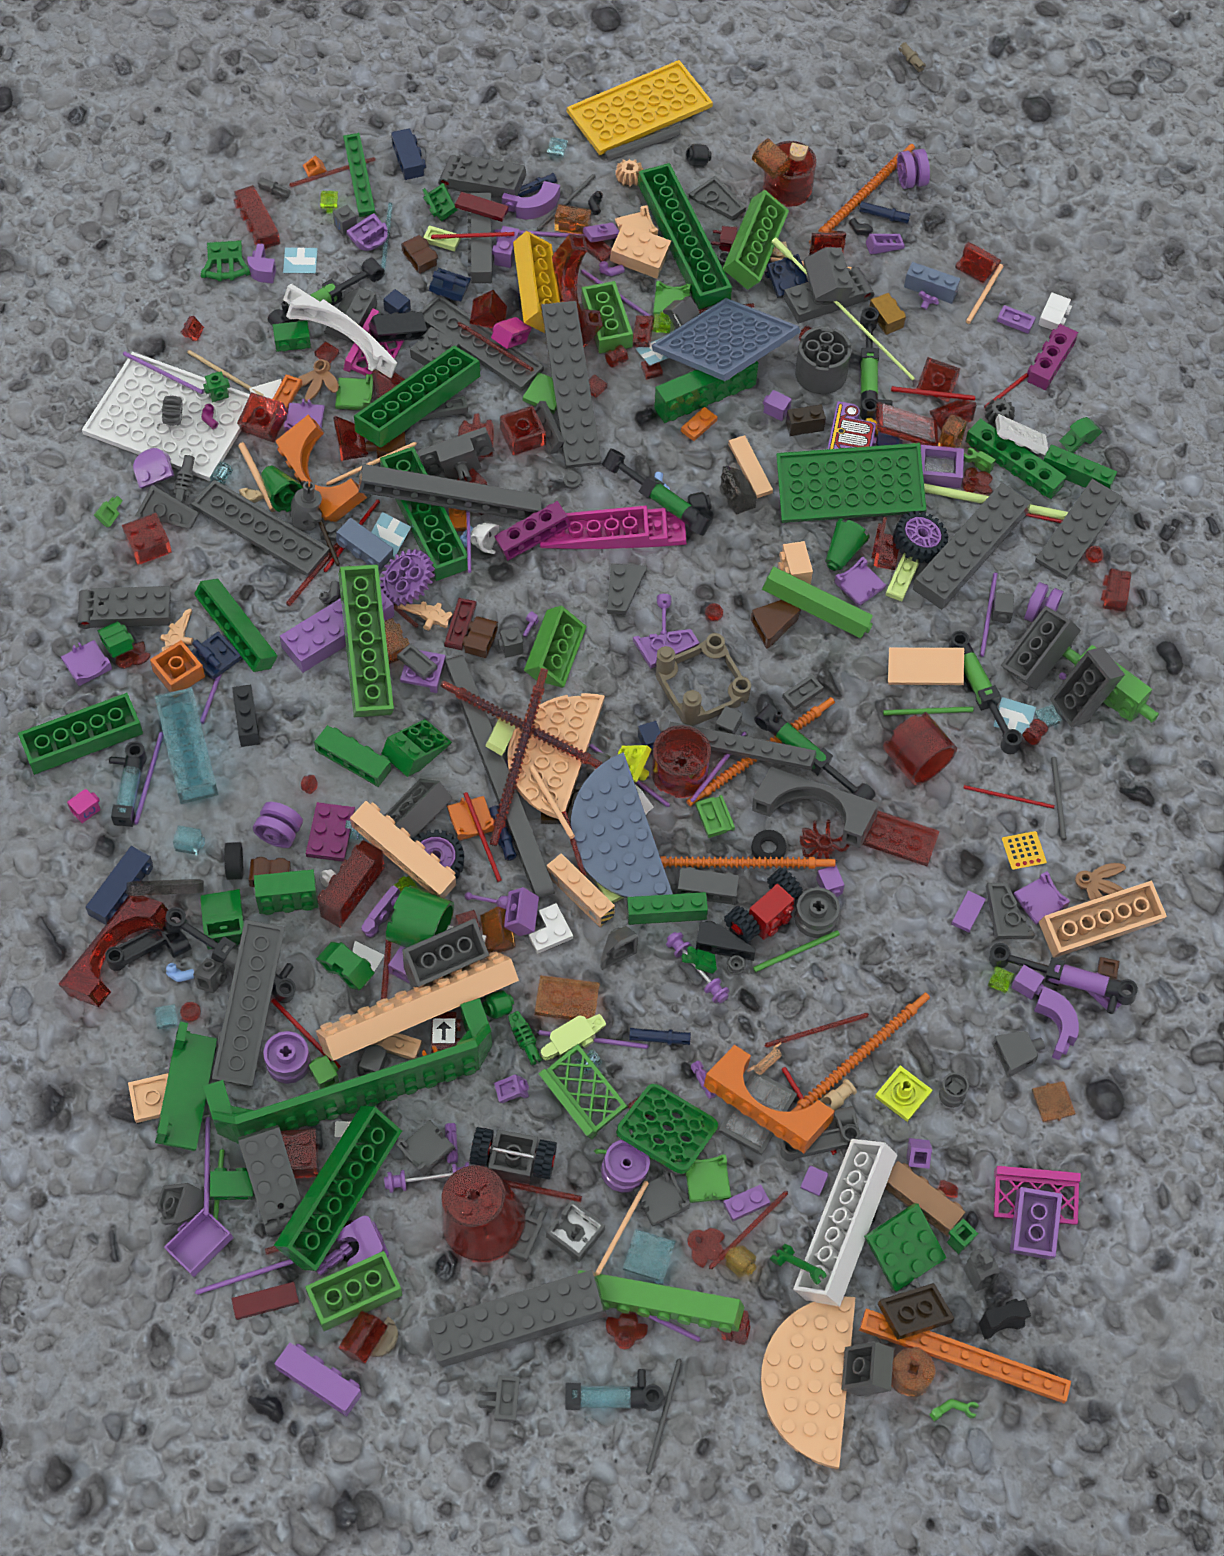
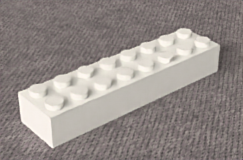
[793,1139,897,1307]

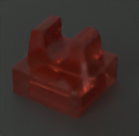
[181,316,204,341]

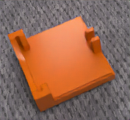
[447,796,495,841]

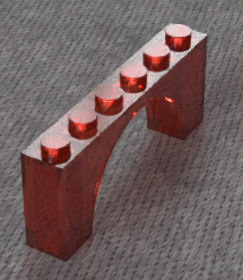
[552,234,603,348]
[59,892,168,1008]

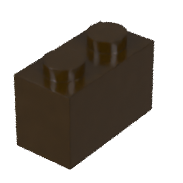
[786,404,826,436]

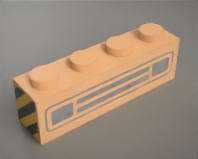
[547,854,615,927]

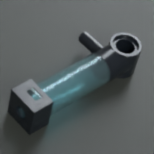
[109,741,147,827]
[565,1369,664,1411]

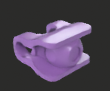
[336,1215,389,1267]

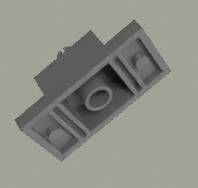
[417,427,495,482]

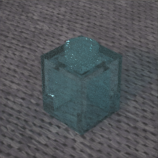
[173,825,205,855]

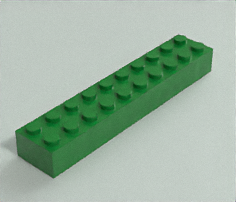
[638,163,732,309]

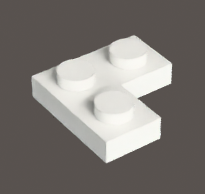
[529,903,573,954]

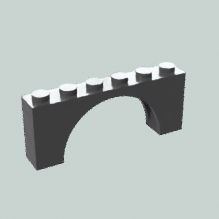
[752,767,878,848]

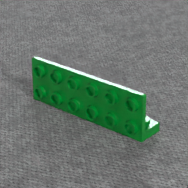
[155,1022,217,1151]

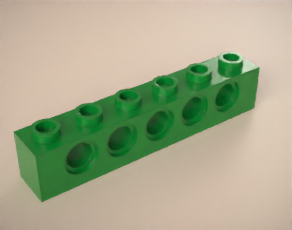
[965,418,1067,499]

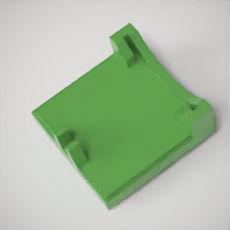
[653,281,691,317]
[335,374,374,410]
[686,1154,731,1203]

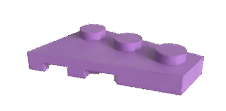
[633,629,700,669]

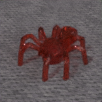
[800,819,850,863]

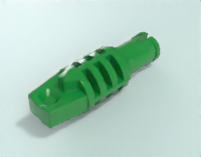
[508,1011,543,1065]

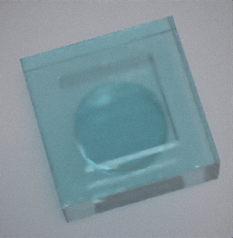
[547,137,568,157]
[1035,704,1061,730]
[155,1004,178,1029]

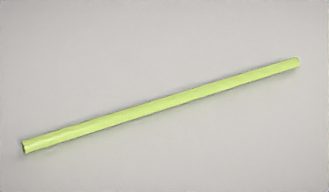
[924,483,1068,520]

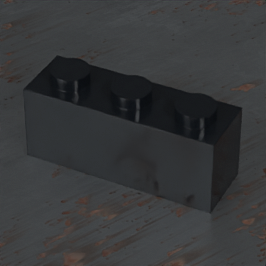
[369,311,427,343]
[232,684,260,747]

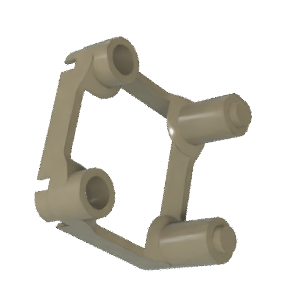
[655,633,751,726]

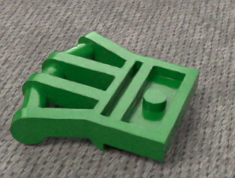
[201,240,251,282]

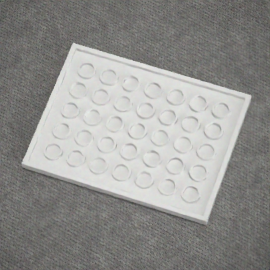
[82,352,259,481]

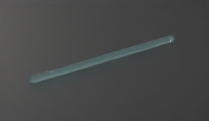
[381,202,393,275]

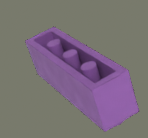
[274,1343,362,1417]

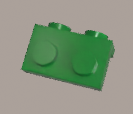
[423,183,458,221]

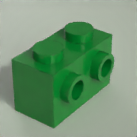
[273,320,311,352]
[209,1168,253,1200]

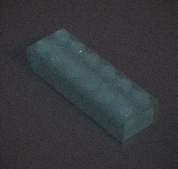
[154,687,218,804]

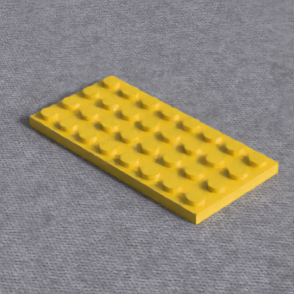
[567,60,713,155]

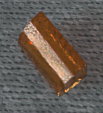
[752,138,791,179]
[480,906,516,952]

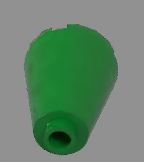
[261,466,303,512]
[825,519,870,571]

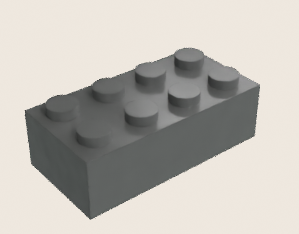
[1049,647,1125,728]

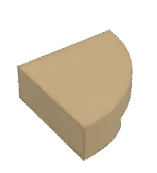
[239,488,264,503]

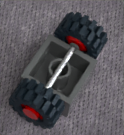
[469,1127,557,1184]

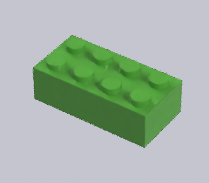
[581,281,633,354]
[305,1251,402,1332]

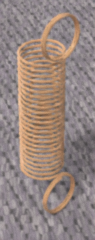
[747,1042,781,1075]

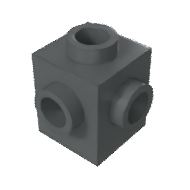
[193,958,227,994]

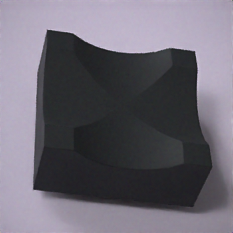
[978,1299,1031,1340]

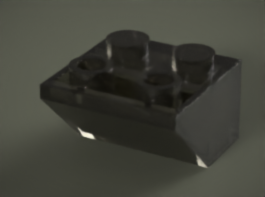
[719,466,757,515]

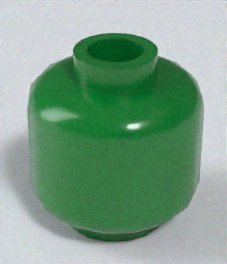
[483,990,514,1019]

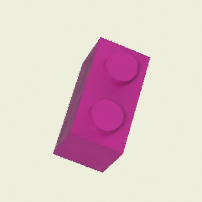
[491,317,532,349]

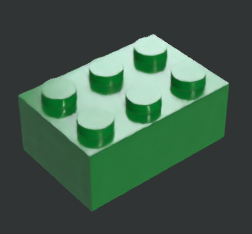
[254,869,319,915]

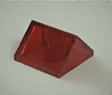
[469,290,507,328]
[916,357,961,402]
[929,399,977,432]
[333,416,368,461]

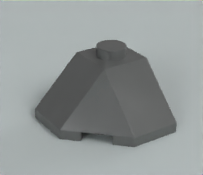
[600,926,638,970]
[157,1183,204,1225]

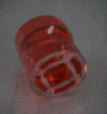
[605,345,629,368]
[1022,719,1049,745]

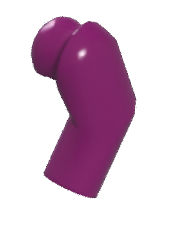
[201,404,219,429]

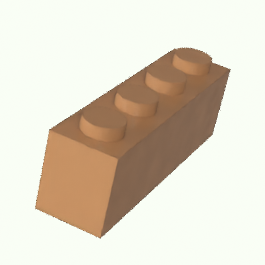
[885,1161,965,1237]

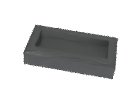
[397,643,438,680]

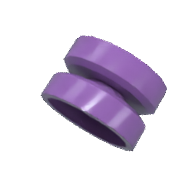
[897,149,930,189]
[1024,582,1064,623]
[253,802,303,848]
[263,1031,311,1084]
[601,1140,650,1193]

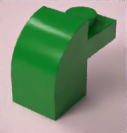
[1059,417,1103,453]

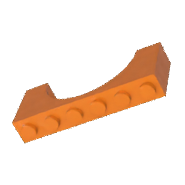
[275,414,367,522]
[704,1045,835,1154]

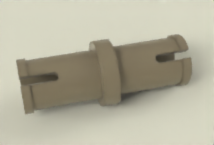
[898,42,926,72]

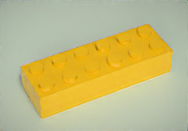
[513,231,560,333]

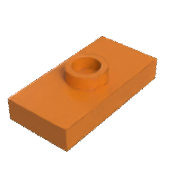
[448,508,467,531]

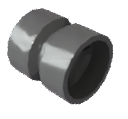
[939,1072,969,1108]

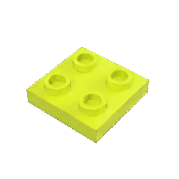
[618,745,652,782]
[875,1066,933,1122]

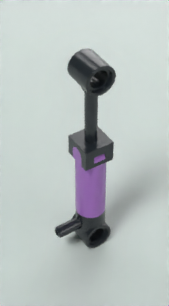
[989,943,1138,1014]

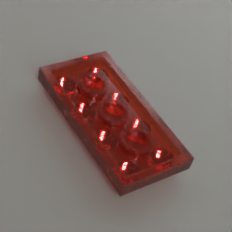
[862,811,940,867]

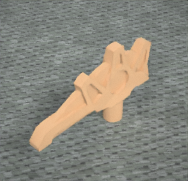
[398,601,453,631]
[160,609,193,652]

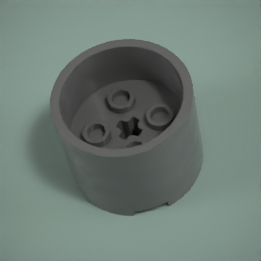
[795,326,851,394]

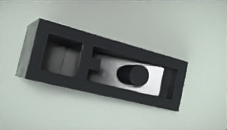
[695,921,756,961]

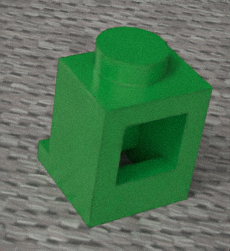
[947,1218,979,1255]

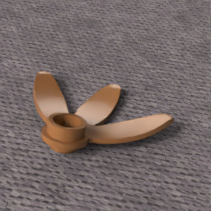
[298,359,339,402]
[1075,863,1126,901]

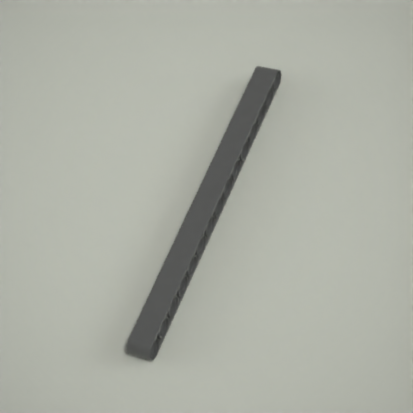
[445,655,555,898]

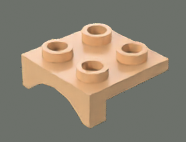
[615,205,658,236]

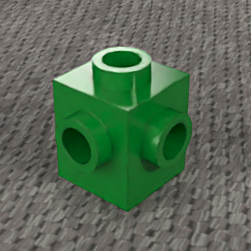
[203,371,230,403]

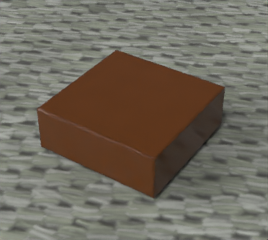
[1097,957,1120,979]

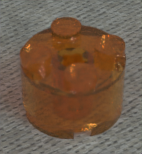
[891,1347,936,1397]

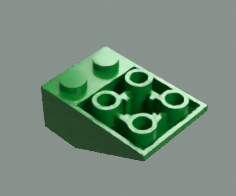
[381,719,452,777]
[200,889,244,950]

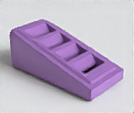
[866,234,905,254]

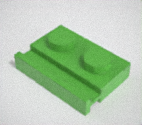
[695,795,735,838]

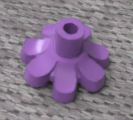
[919,291,939,310]

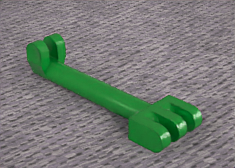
[770,1244,827,1285]

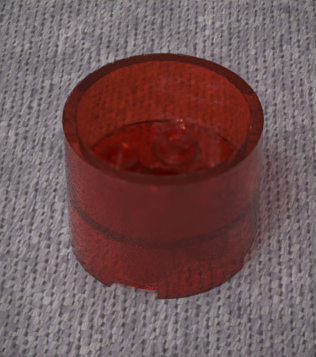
[763,141,817,207]
[883,712,957,785]
[651,725,711,798]

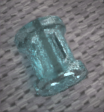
[210,462,233,485]
[575,1049,602,1075]

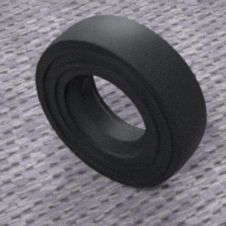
[751,830,787,859]

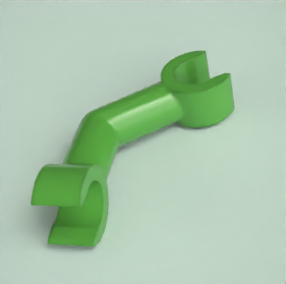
[929,1399,979,1421]

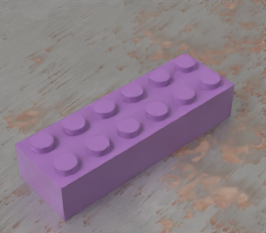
[280,590,395,673]

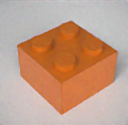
[150,640,205,697]

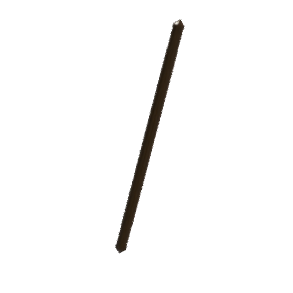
[301,481,340,566]

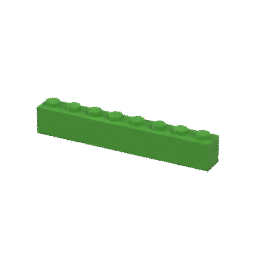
[577,1270,745,1333]

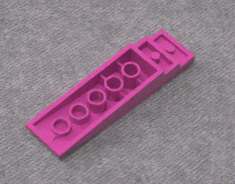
[540,505,687,549]

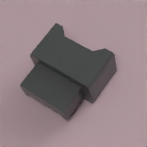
[663,296,700,330]

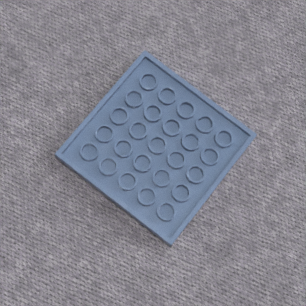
[652,298,800,381]

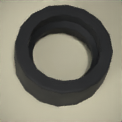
[224,842,243,880]

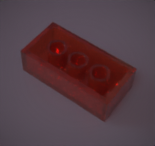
[317,840,385,928]

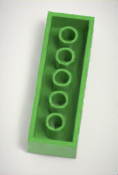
[722,189,789,290]

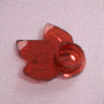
[962,467,993,494]
[115,641,151,669]
[687,1228,725,1268]
[606,1311,648,1350]

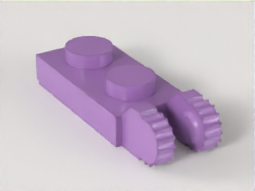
[361,885,401,938]

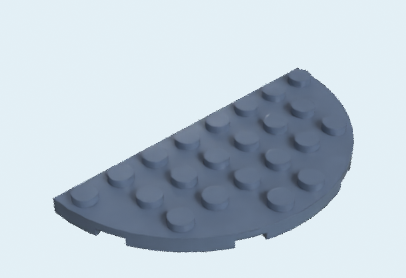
[571,752,673,898]

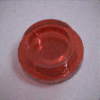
[1085,546,1104,563]
[705,603,723,621]
[301,775,318,794]
[180,1002,201,1022]

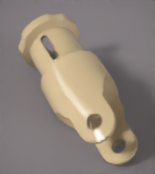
[819,1079,857,1110]

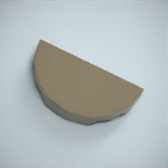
[365,1316,398,1357]

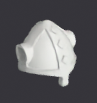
[470,523,499,554]

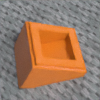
[303,155,327,178]

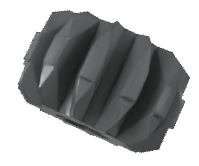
[162,395,183,426]
[985,398,1015,427]

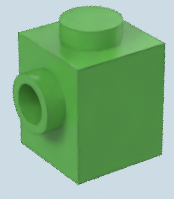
[308,1055,339,1089]

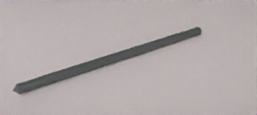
[537,174,595,231]
[646,1358,682,1475]

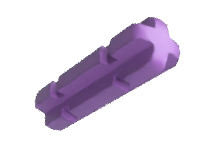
[691,1061,717,1099]
[445,1123,458,1164]
[316,1242,353,1276]

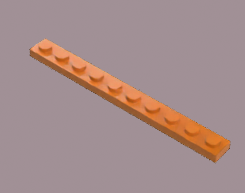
[859,1308,1071,1403]

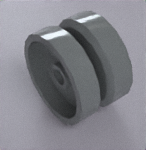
[794,887,840,938]

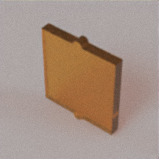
[1032,1081,1076,1122]

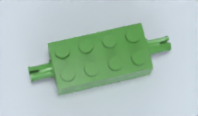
[1062,645,1159,723]

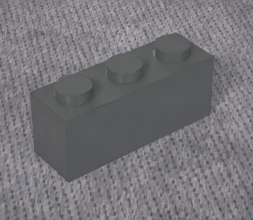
[677,867,739,905]

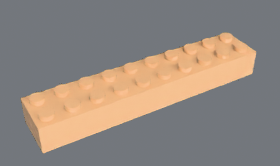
[316,952,519,1061]

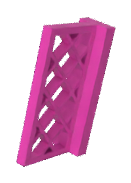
[343,309,405,383]
[993,1166,1081,1225]

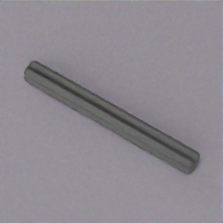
[605,126,681,161]

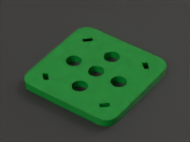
[616,1084,718,1174]

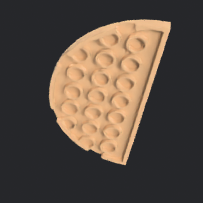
[508,693,605,819]
[761,1296,856,1469]

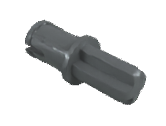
[258,177,291,198]

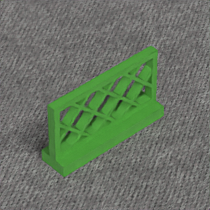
[538,1044,628,1139]

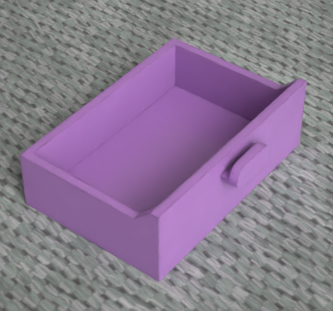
[164,1208,234,1278]

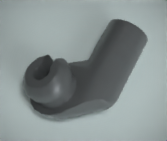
[319,581,339,604]

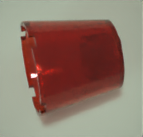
[441,1165,526,1262]

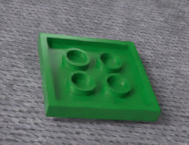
[864,1203,947,1292]

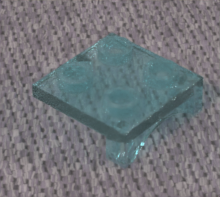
[623,1229,675,1285]

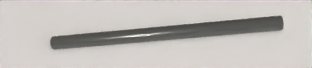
[1051,757,1067,840]

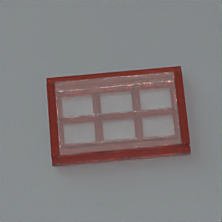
[876,402,938,446]

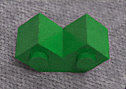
[316,942,375,990]

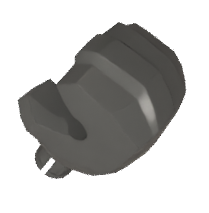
[291,481,322,531]

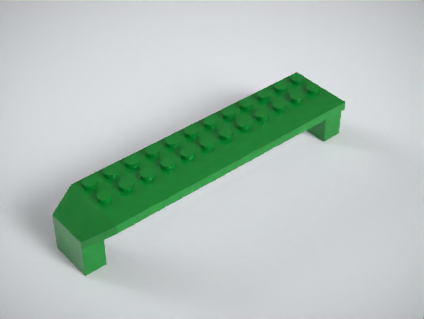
[203,998,492,1144]

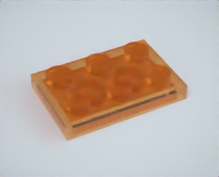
[535,975,600,1020]

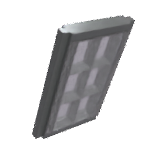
[719,1071,797,1155]

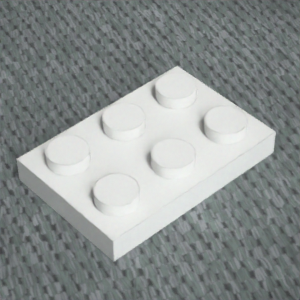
[995,414,1048,455]

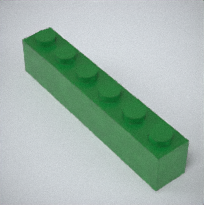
[194,578,278,672]

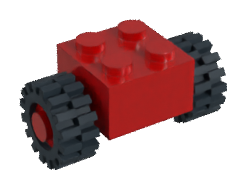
[724,868,803,943]

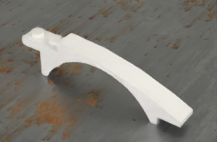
[283,284,397,378]

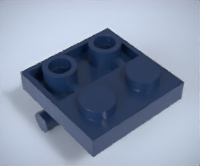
[765,254,808,298]
[428,268,471,302]
[191,631,243,680]

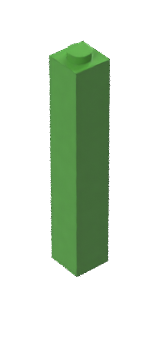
[762,566,873,638]

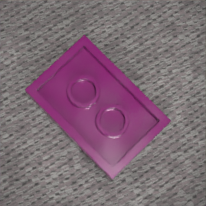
[306,802,355,862]

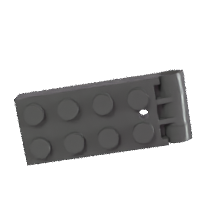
[438,154,527,197]
[784,267,874,324]
[77,586,171,629]
[238,1125,302,1237]

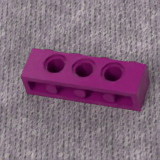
[1027,324,1078,390]
[494,501,571,561]

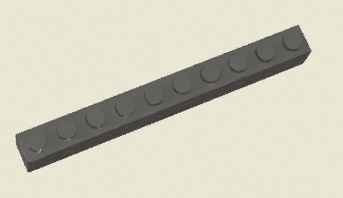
[359,464,541,520]

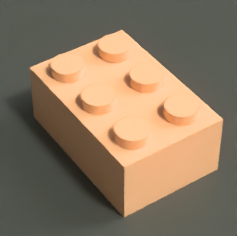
[610,223,671,279]

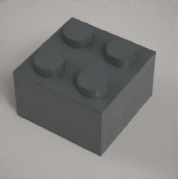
[841,1341,894,1396]

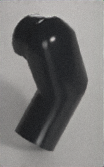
[588,191,603,215]
[849,218,873,235]

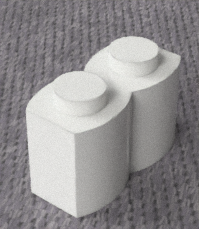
[1038,293,1072,330]

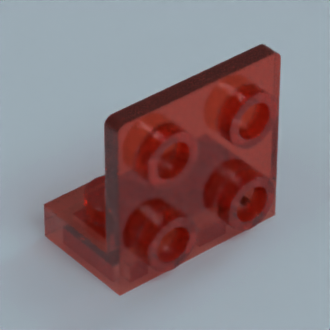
[871,517,899,570]

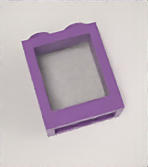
[921,445,964,488]

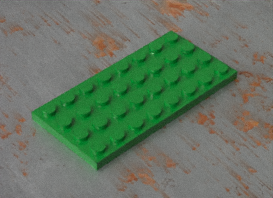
[776,443,927,523]

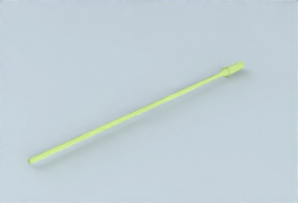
[772,238,915,381]

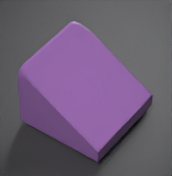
[800,1166,829,1196]

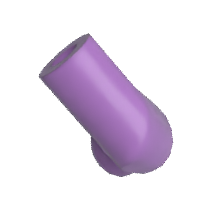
[599,261,625,277]

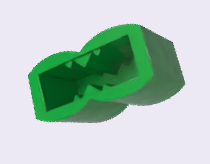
[97,621,135,658]

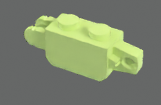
[540,1014,606,1061]

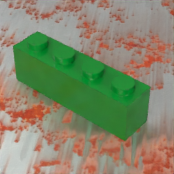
[1043,444,1117,489]
[314,725,391,787]
[627,892,708,925]

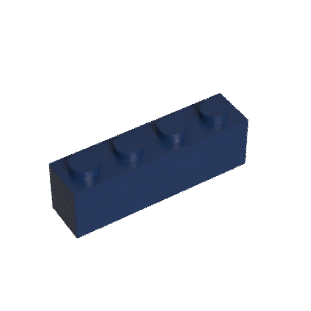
[85,846,153,926]

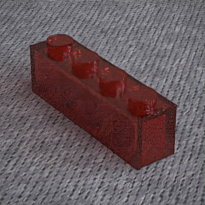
[233,185,280,249]

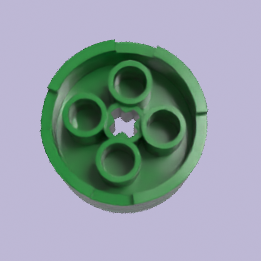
[386,885,454,948]

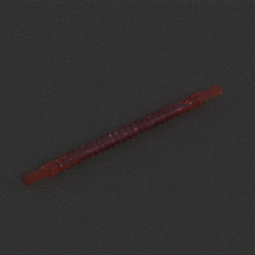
[490,668,548,846]
[440,680,603,768]

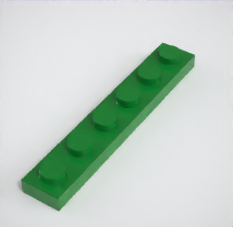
[343,133,376,217]

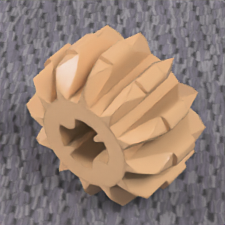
[615,158,643,187]

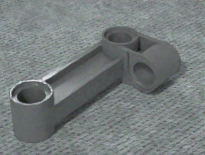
[780,1106,860,1161]

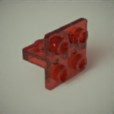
[955,242,1001,283]

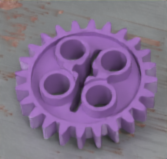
[380,549,435,606]

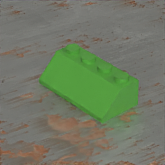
[524,606,587,688]

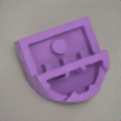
[347,213,387,251]
[133,448,174,489]

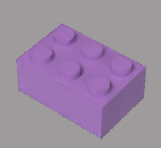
[1009,1187,1062,1260]

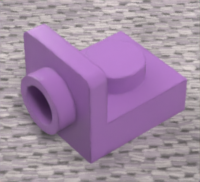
[494,1074,529,1104]

